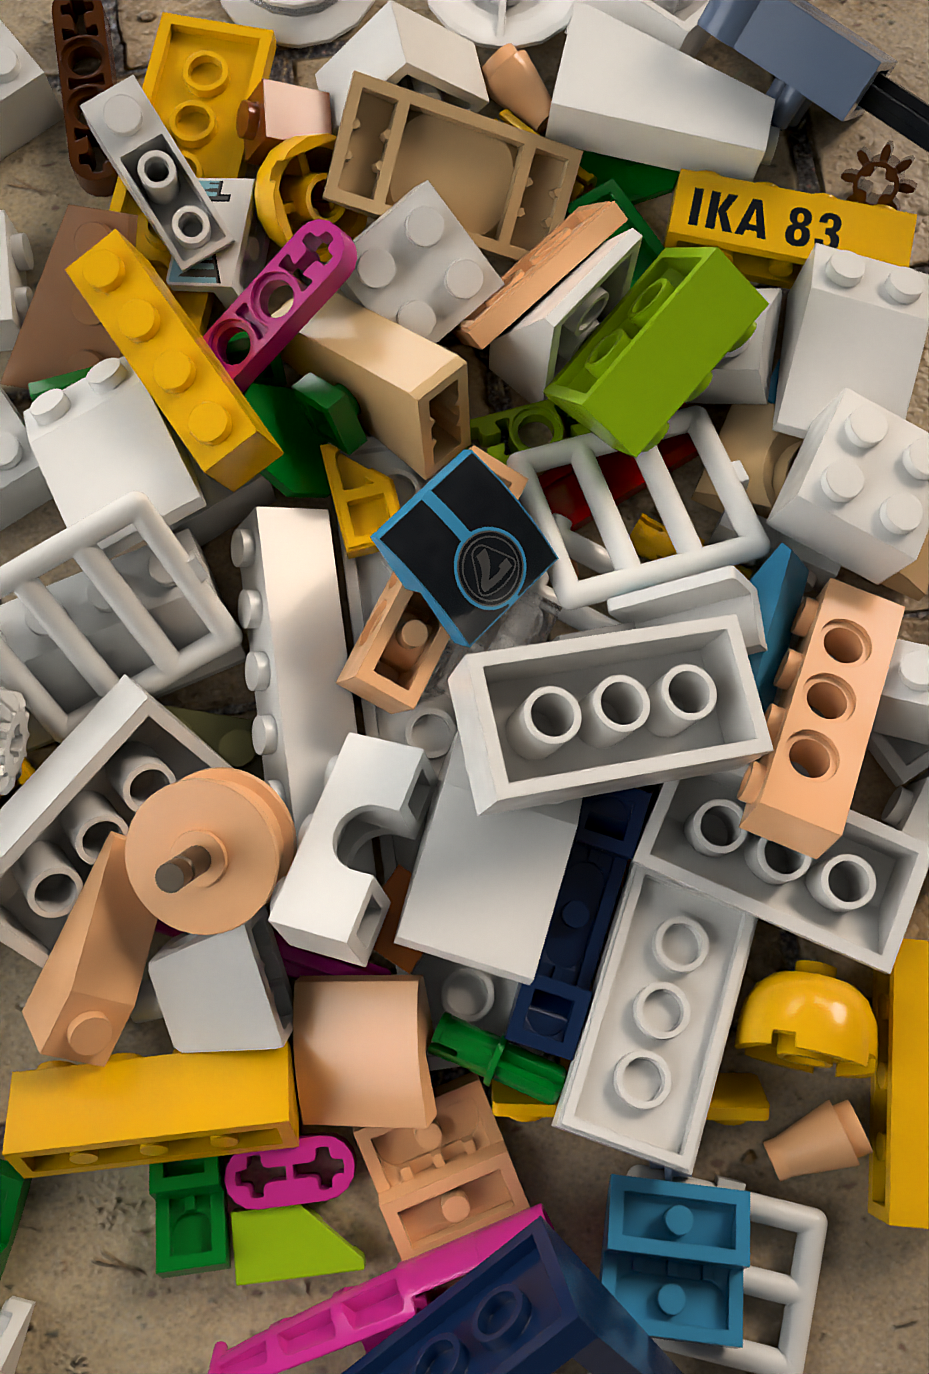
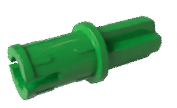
[428,1011,567,1105]

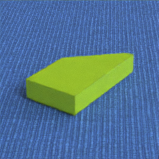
[231,1203,366,1286]

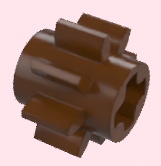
[841,140,918,211]

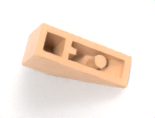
[22,831,158,1067]

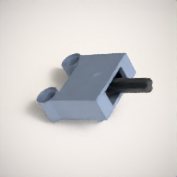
[697,0,929,152]

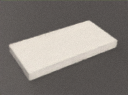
[552,861,758,1175]

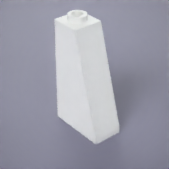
[545,1,780,182]

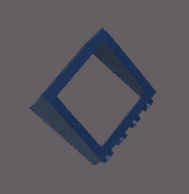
[342,1215,683,1374]

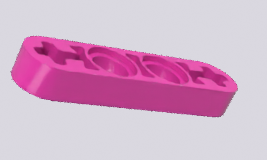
[203,219,357,393]

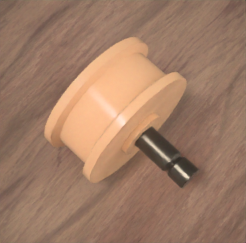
[125,767,297,935]

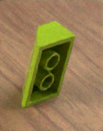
[542,247,769,458]

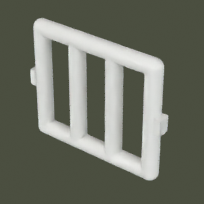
[507,405,770,610]
[0,491,243,743]
[587,1164,828,1374]

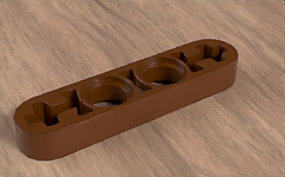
[52,0,118,197]

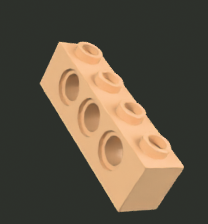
[336,445,528,714]
[737,577,905,859]

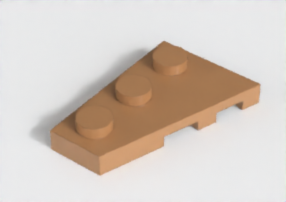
[0,204,138,389]

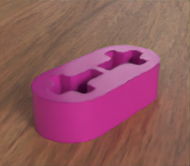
[224,1132,357,1209]

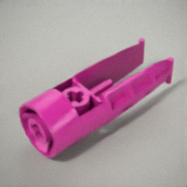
[208,1203,555,1374]

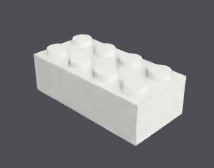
[448,614,774,817]

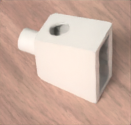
[130,905,294,1053]

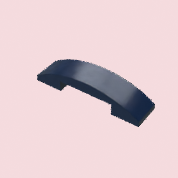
[504,788,652,1061]

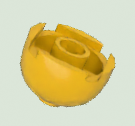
[254,133,368,262]
[734,960,878,1078]

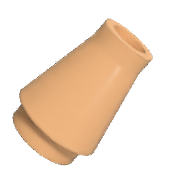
[481,43,552,135]
[763,1099,873,1182]

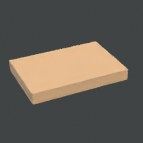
[451,201,628,350]

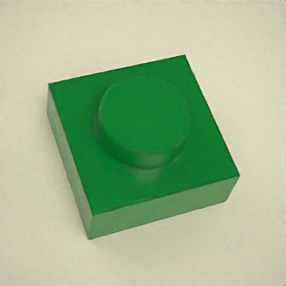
[291,372,368,456]

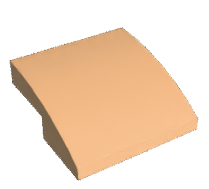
[293,975,437,1129]
[353,1072,530,1261]

